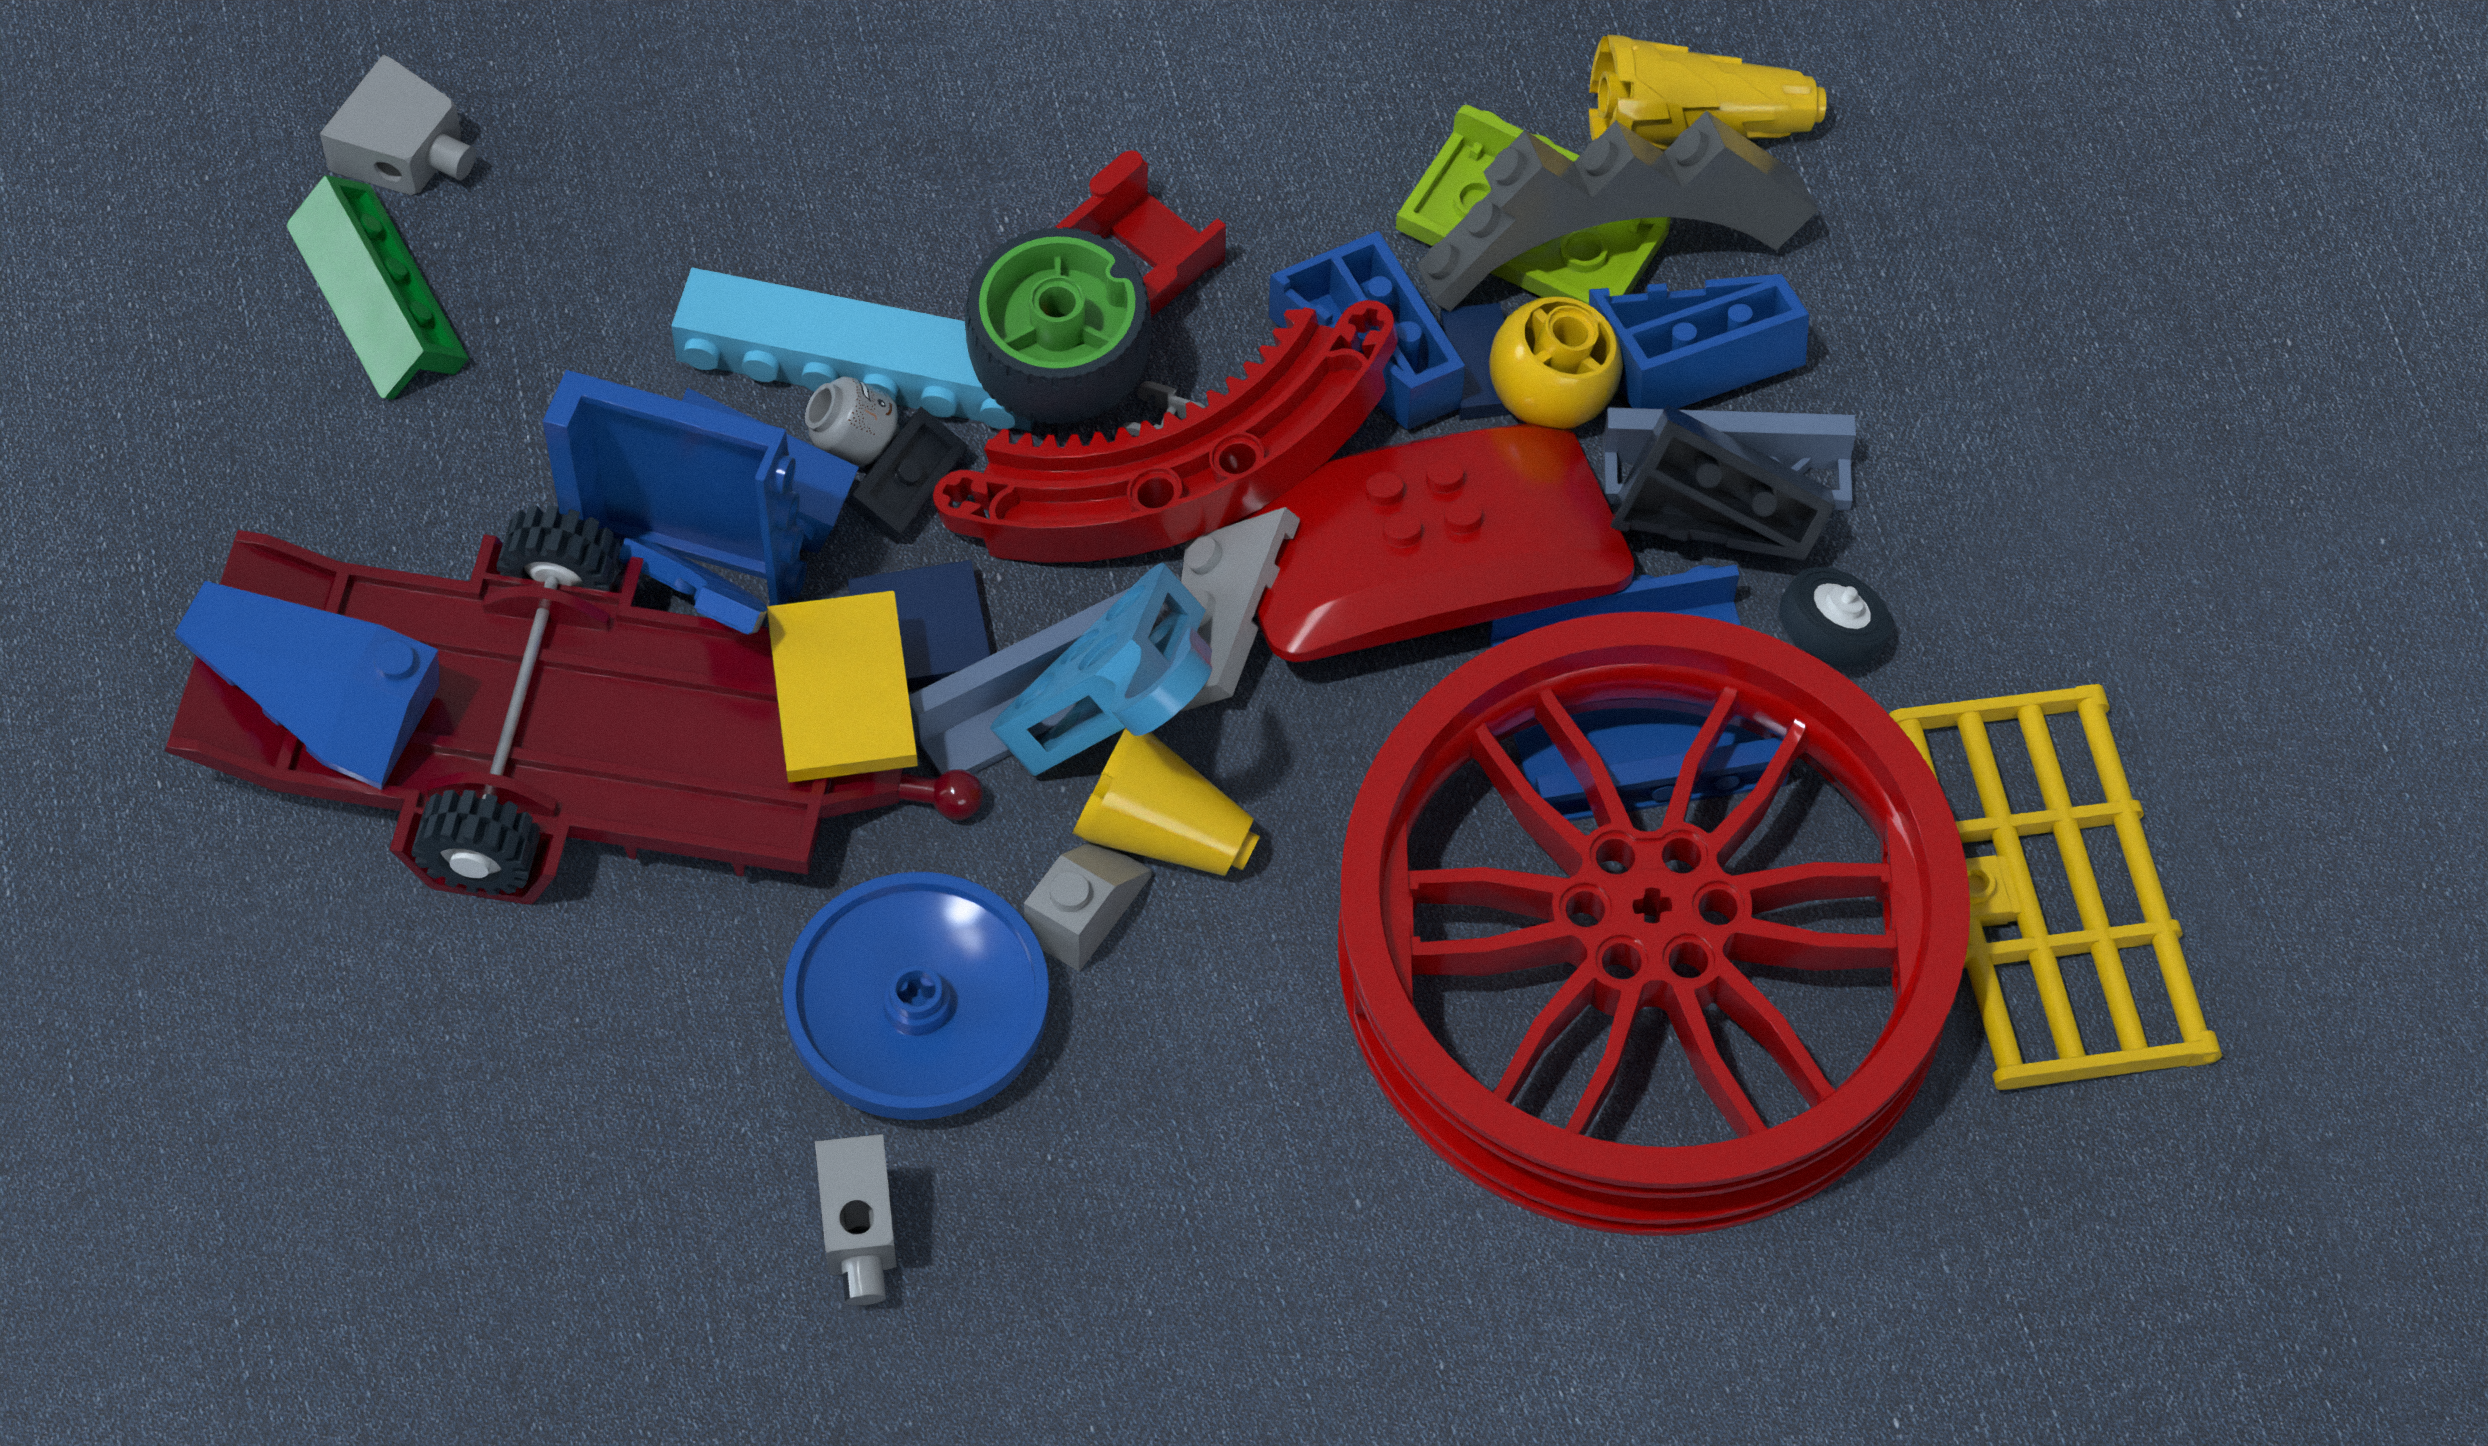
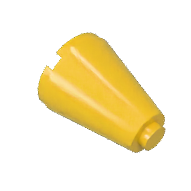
[1072,728,1260,876]

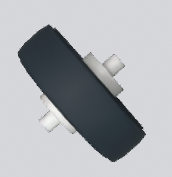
[1779,566,1892,668]

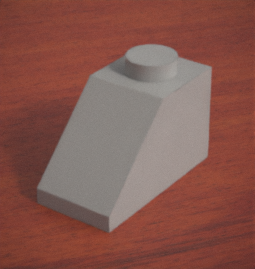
[1024,842,1151,972]

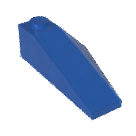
[175,581,440,790]

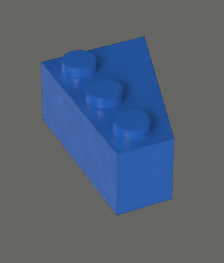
[1269,231,1465,430]

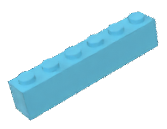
[671,268,1034,431]

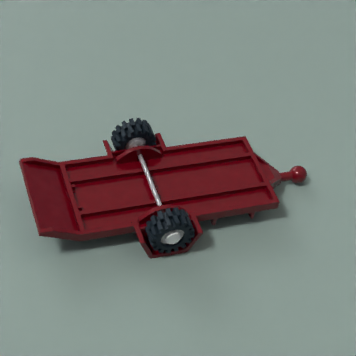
[164,505,983,904]

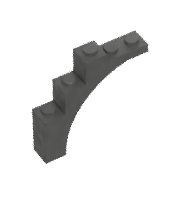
[1417,111,1818,312]

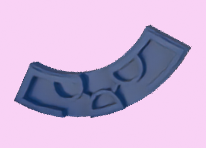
[619,538,768,635]

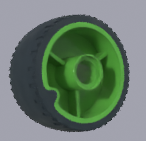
[965,227,1152,425]

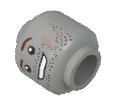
[805,376,900,467]

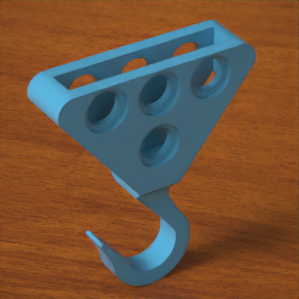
[990,563,1213,776]

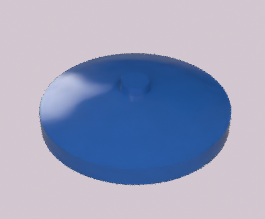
[783,872,1049,1120]

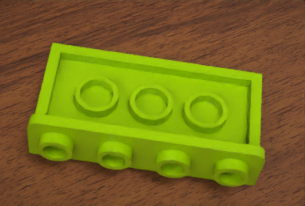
[1396,105,1671,305]

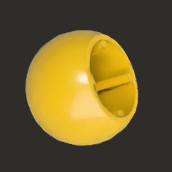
[1489,296,1623,429]

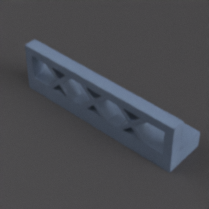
[1603,408,1856,511]

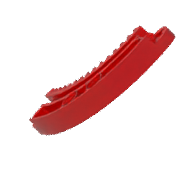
[933,300,1398,563]

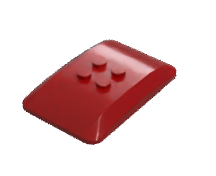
[1223,423,1634,662]

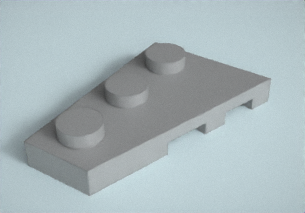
[1181,507,1300,712]

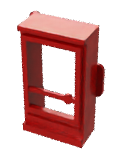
[1055,150,1226,318]

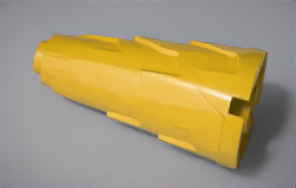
[1589,34,1826,152]

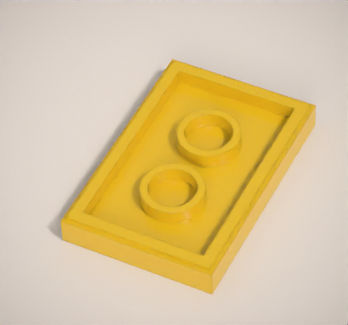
[767,591,918,783]

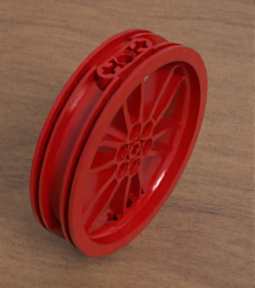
[1338,612,1970,1236]

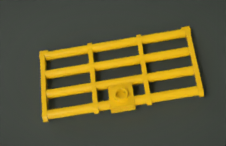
[1889,684,2222,1090]

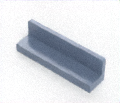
[909,588,1129,776]

